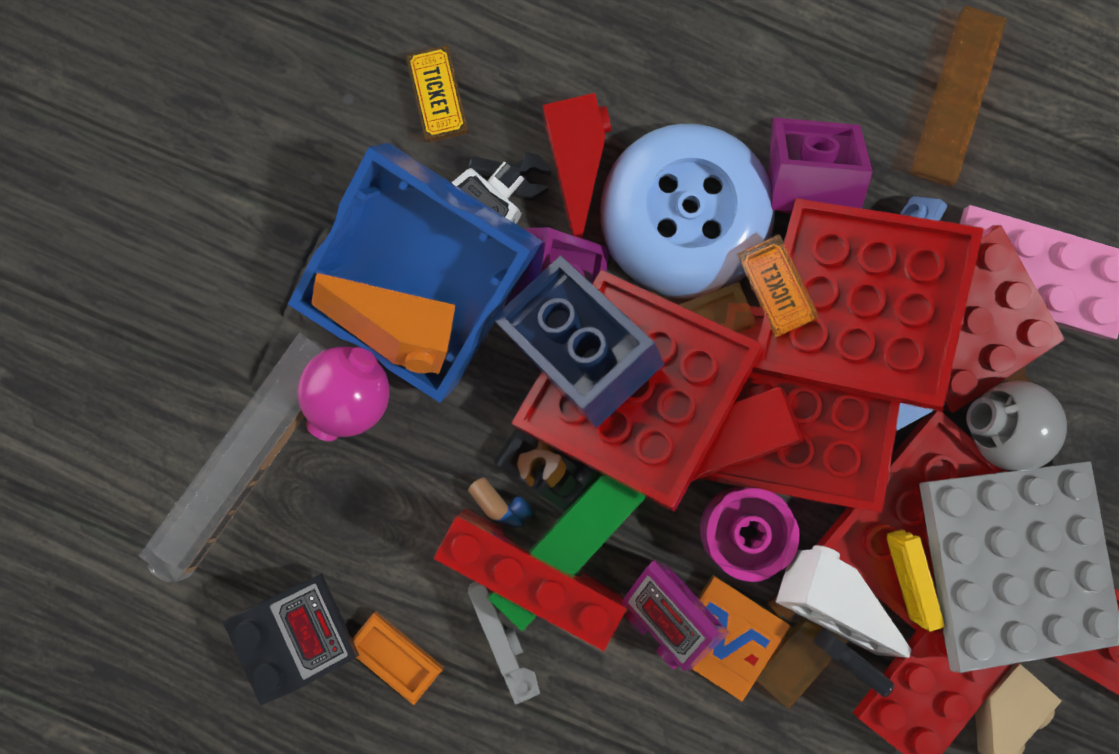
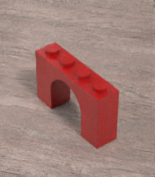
[433,508,627,651]

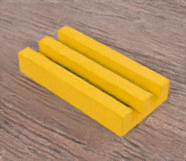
[886,529,945,632]

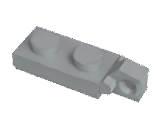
[468,582,540,704]

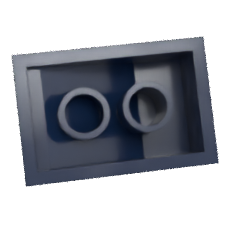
[492,255,664,428]

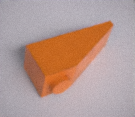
[312,273,455,374]

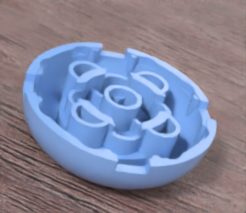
[599,123,775,299]

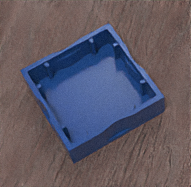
[288,143,543,403]

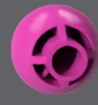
[297,346,389,441]

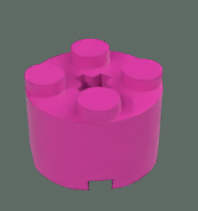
[700,486,800,582]

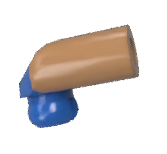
[468,477,534,528]

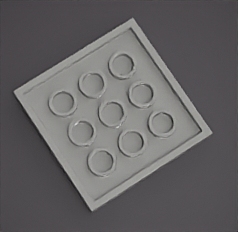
[919,461,1119,673]

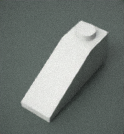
[776,545,911,658]

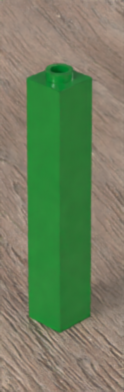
[487,474,646,631]

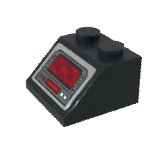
[222,574,359,706]

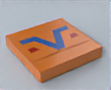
[692,575,790,702]

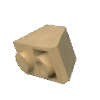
[975,663,1062,754]

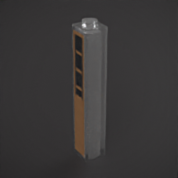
[139,333,327,583]

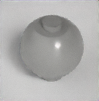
[966,381,1067,471]

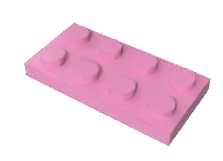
[960,205,1119,341]

